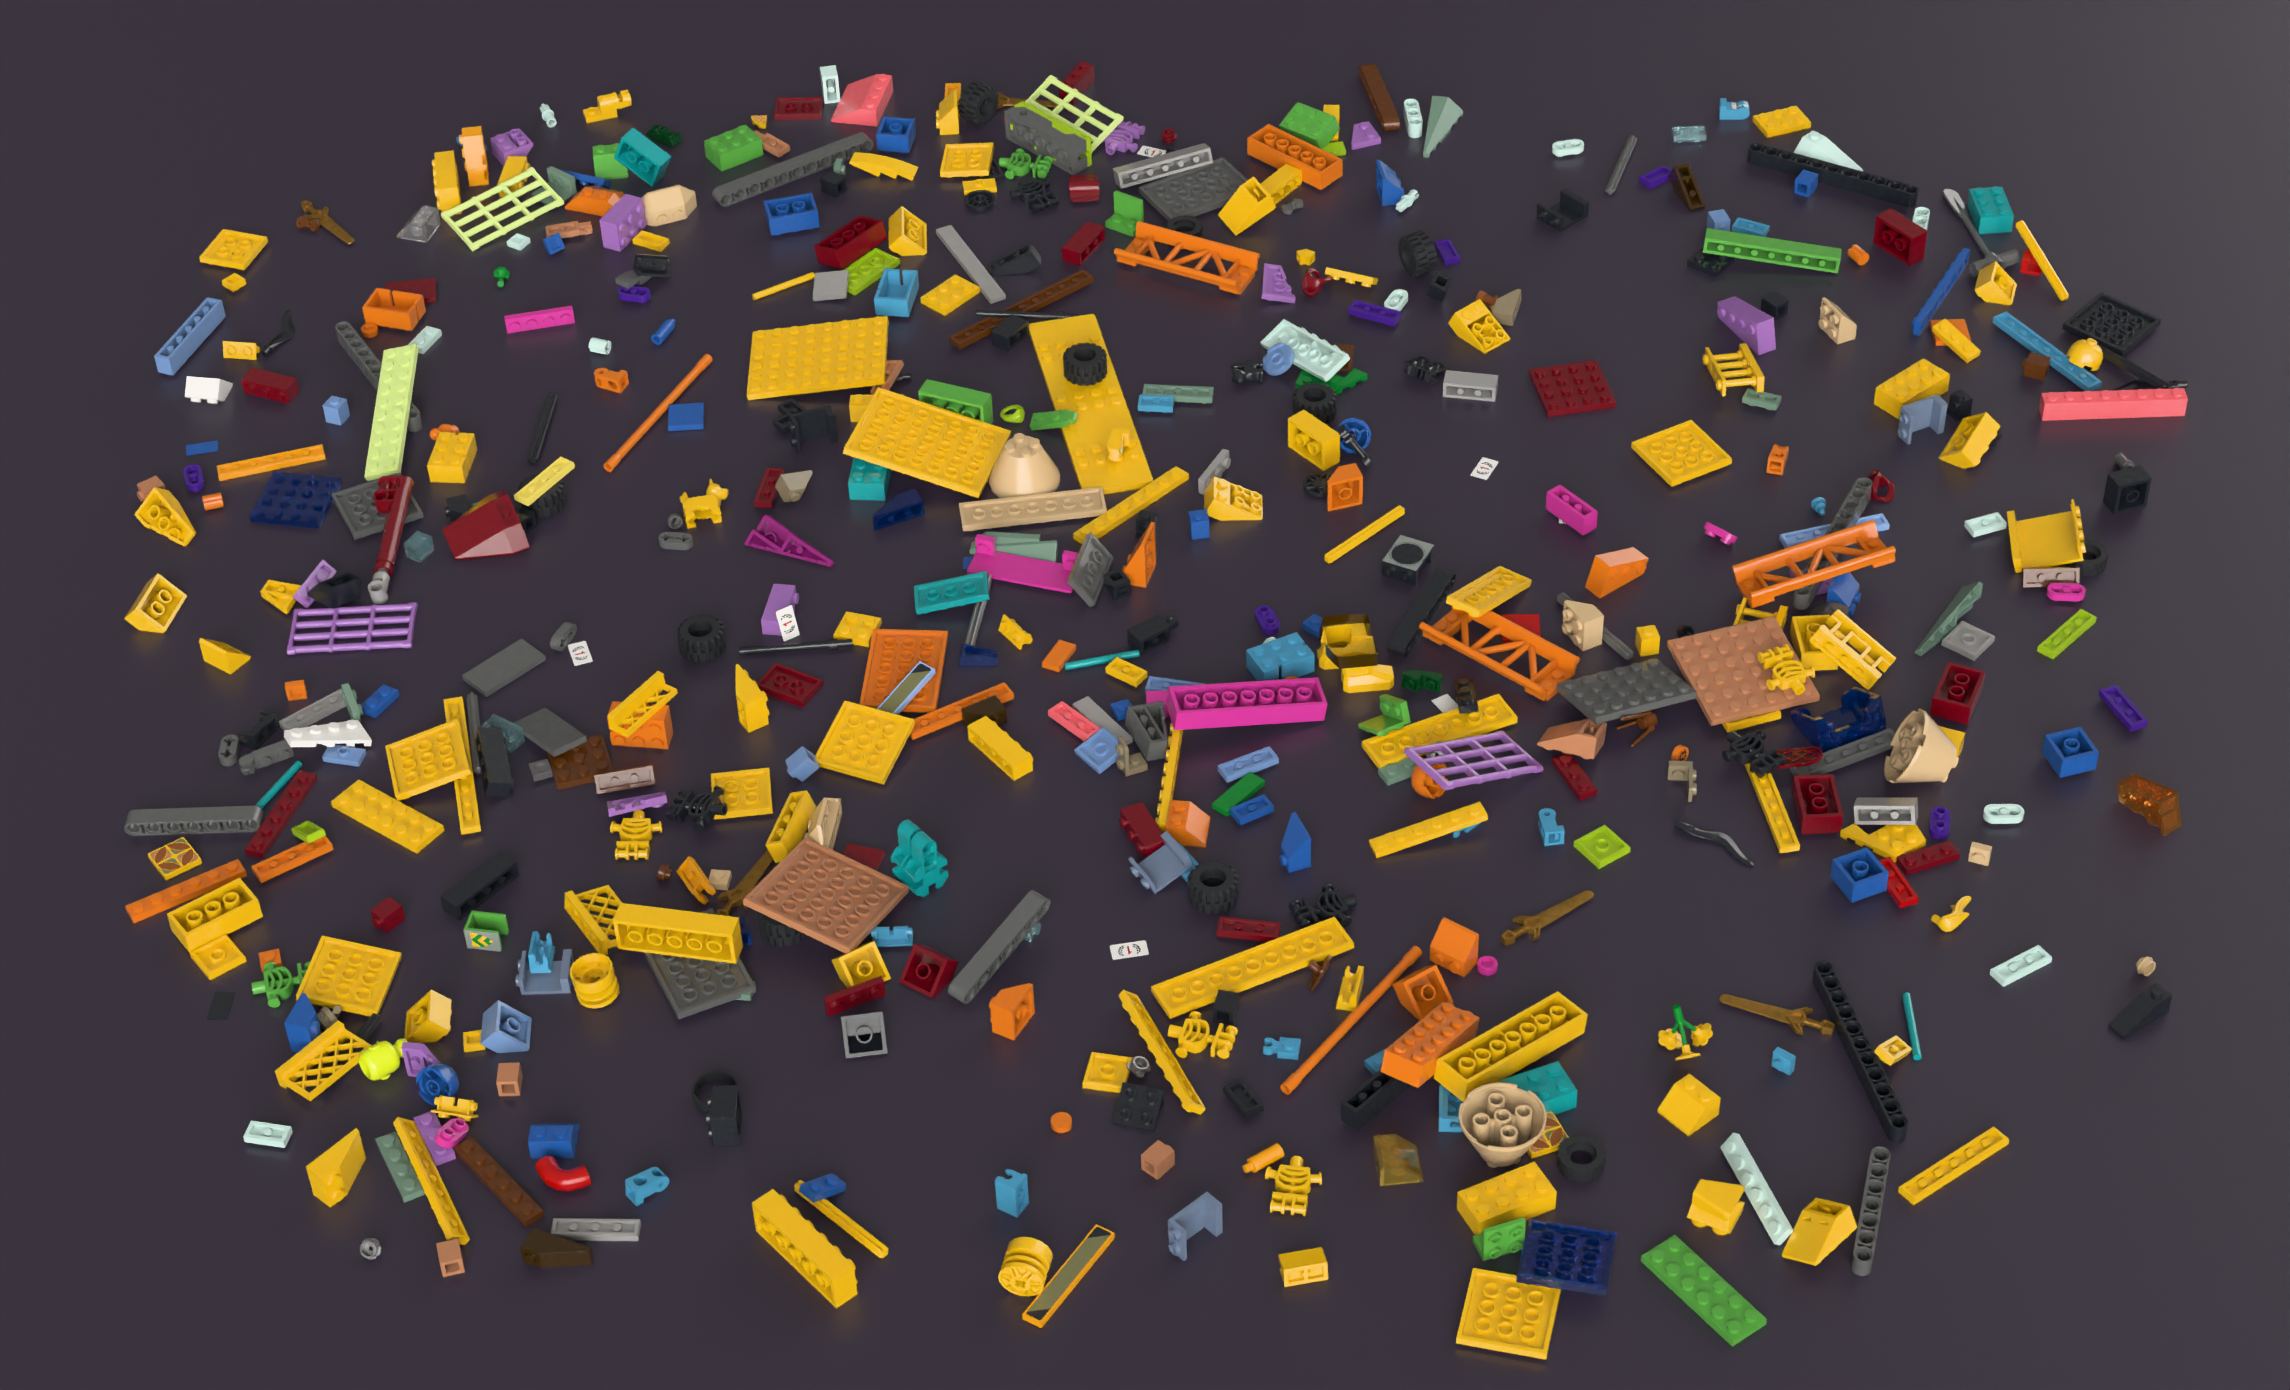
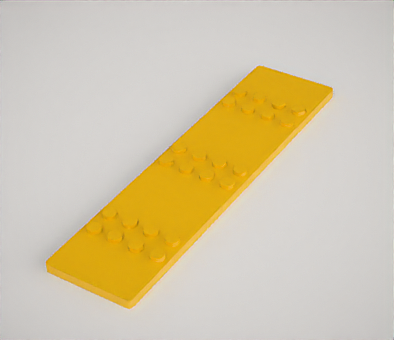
[1029,314,1153,495]

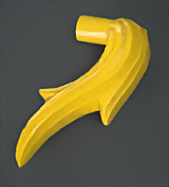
[1931,896,1972,932]

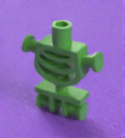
[999,148,1053,179]
[251,961,311,1008]

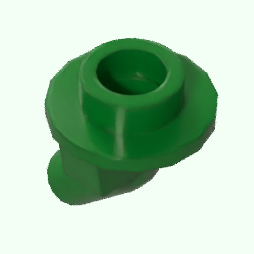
[493,267,510,287]

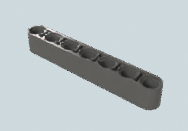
[124,806,263,836]
[948,890,1051,1004]
[1851,1146,1891,1276]

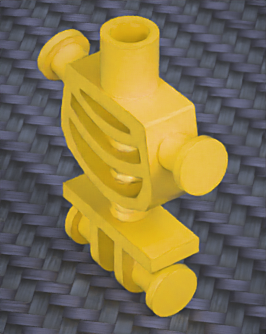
[1757,644,1815,695]
[610,810,662,860]
[1168,1011,1238,1059]
[1265,1156,1322,1217]

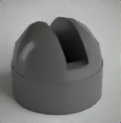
[667,513,683,529]

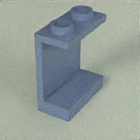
[1897,394,1948,445]
[1128,831,1194,894]
[516,949,574,995]
[1168,1192,1223,1261]

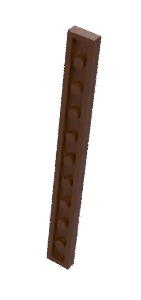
[949,269,1094,350]

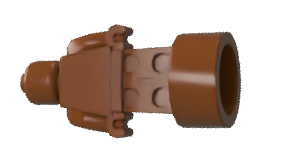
[1475,290,1498,309]

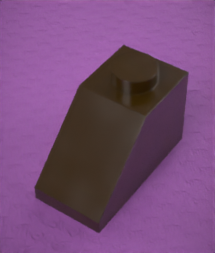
[961,695,1007,726]

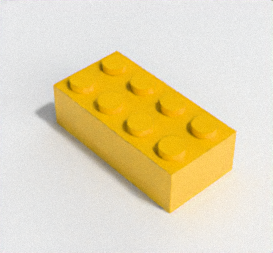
[432,150,462,215]
[1874,358,1950,420]
[167,878,263,953]
[1457,1161,1557,1235]

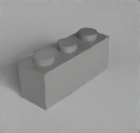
[1443,370,1498,402]
[1854,798,1919,825]

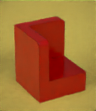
[2020,249,2046,276]

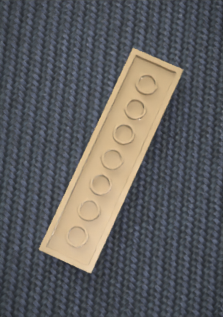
[959,487,1107,531]

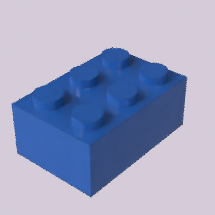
[763,193,820,236]

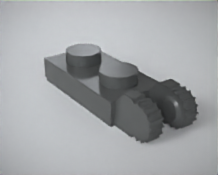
[238,740,294,775]

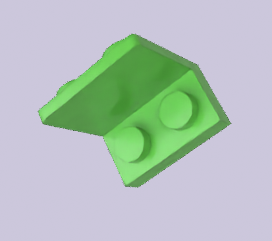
[1105,190,1144,237]
[1358,694,1411,736]
[1473,1217,1526,1261]

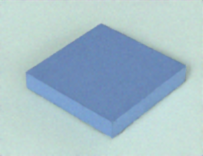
[1074,727,1118,774]

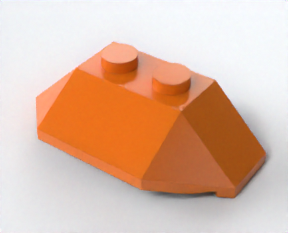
[565,186,624,216]

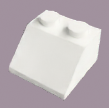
[185,376,233,404]

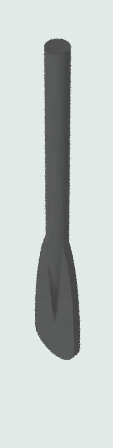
[1942,189,1990,257]

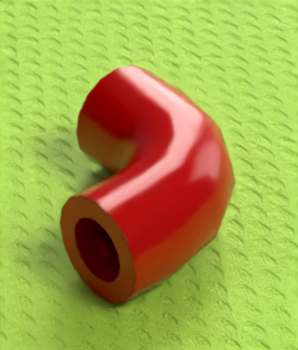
[535,1156,592,1192]

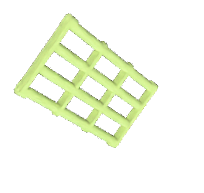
[1025,75,1124,153]
[440,167,564,251]

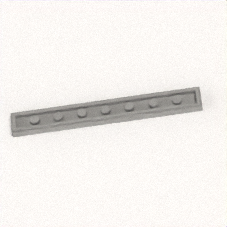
[936,225,1006,304]

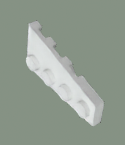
[284,720,372,747]

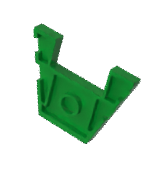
[1296,368,1368,395]

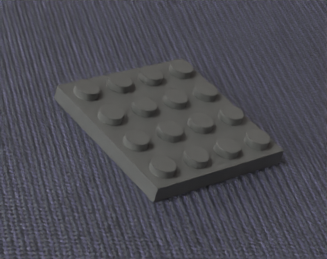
[331,472,424,540]

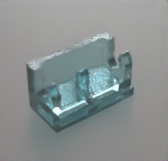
[482,714,525,754]

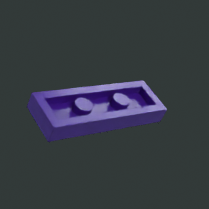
[1348,299,1402,327]
[2098,685,2148,732]

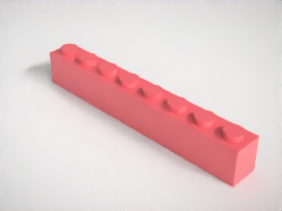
[2039,388,2188,421]

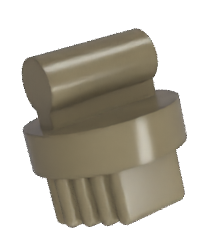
[317,1005,342,1030]

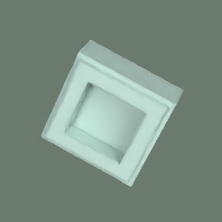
[507,233,531,251]

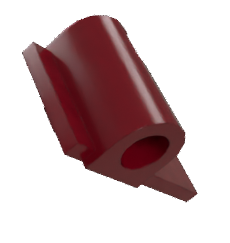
[1069,174,1100,203]

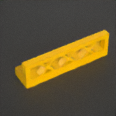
[608,671,678,738]

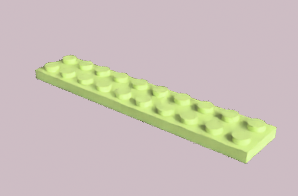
[364,344,419,481]

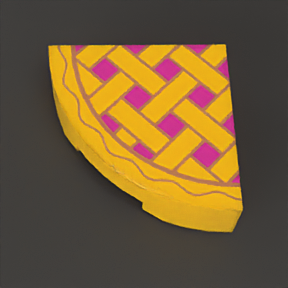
[751,115,767,129]

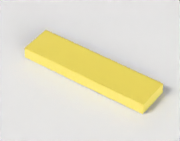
[514,457,575,506]

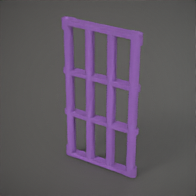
[287,602,418,655]
[1404,730,1543,790]

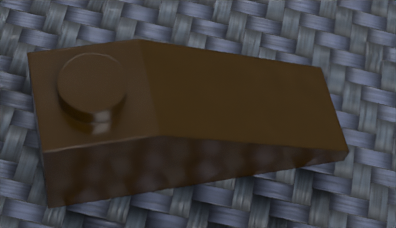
[1669,163,1705,211]
[520,1228,594,1268]

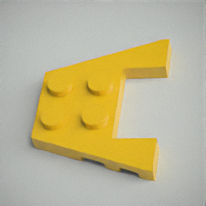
[1840,823,1926,863]

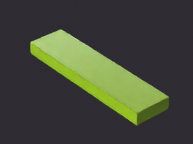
[2037,609,2097,659]

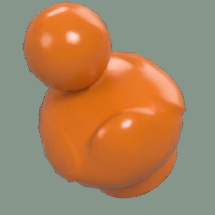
[429,424,459,440]

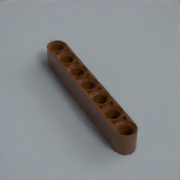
[1359,63,1400,132]

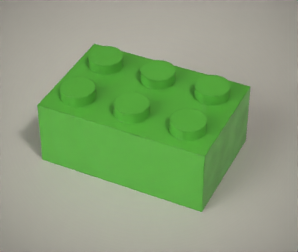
[1279,102,1340,149]
[704,124,764,172]

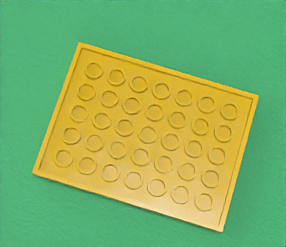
[747,316,889,400]
[843,387,1011,498]

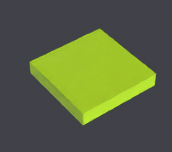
[1573,825,1631,869]

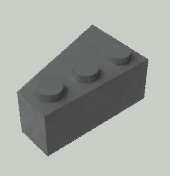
[1125,701,1168,761]

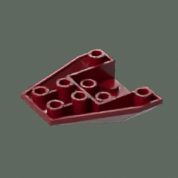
[442,490,530,560]

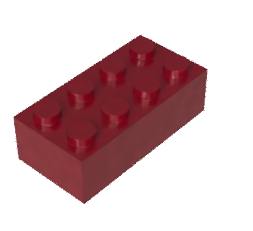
[814,215,887,269]

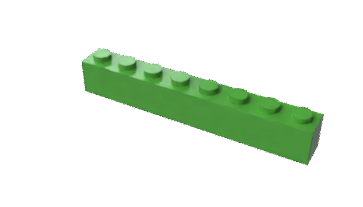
[1703,228,1842,274]

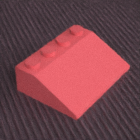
[831,74,893,126]

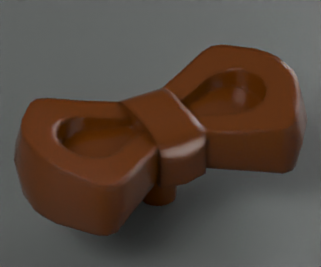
[296,216,320,232]

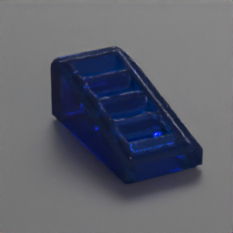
[958,644,999,666]

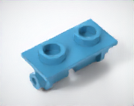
[871,925,913,947]

